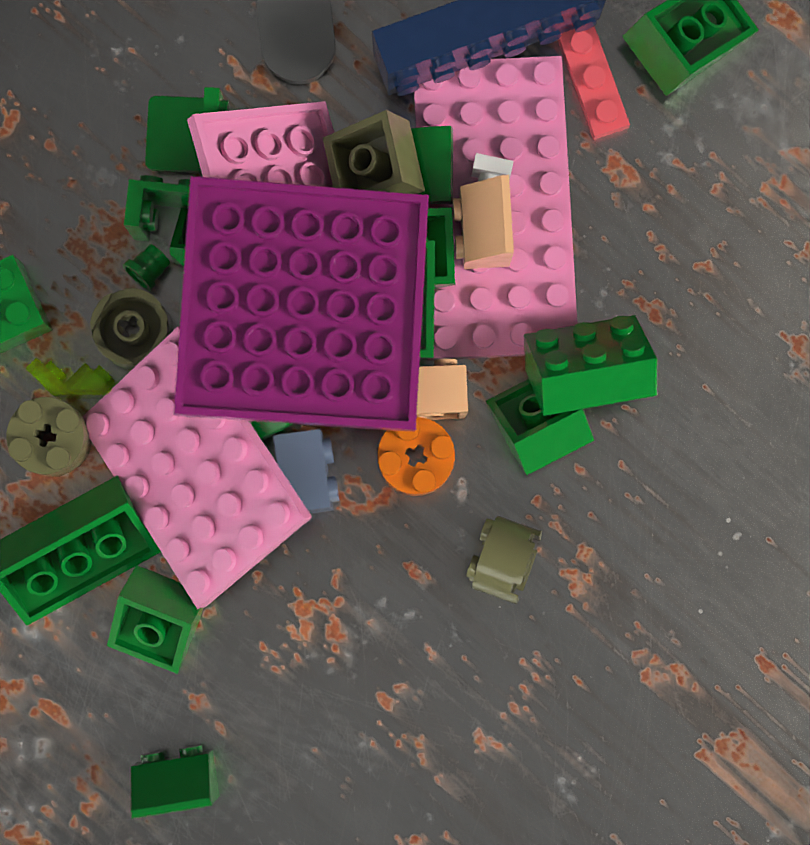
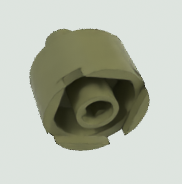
[90,288,173,370]
[6,397,92,477]
[466,516,542,604]

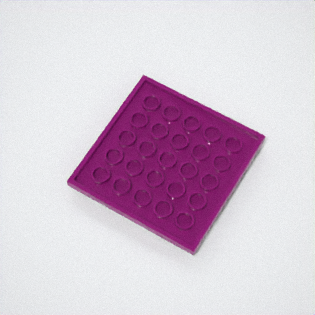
[174,176,429,432]

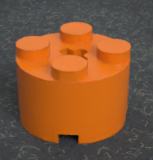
[377,417,455,496]

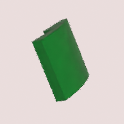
[411,126,453,204]

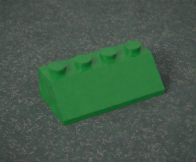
[0,475,161,626]

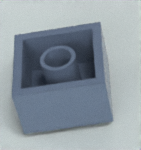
[273,429,339,514]

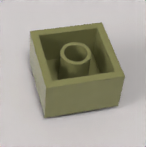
[323,110,425,194]

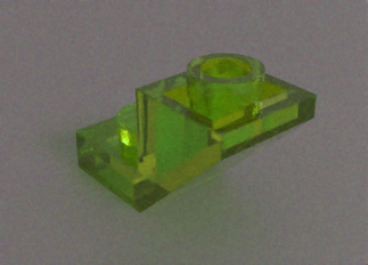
[26,358,116,399]

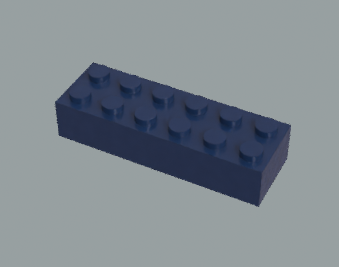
[372,0,606,96]

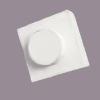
[471,153,514,181]

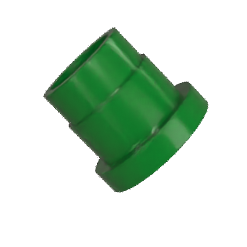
[123,244,170,291]

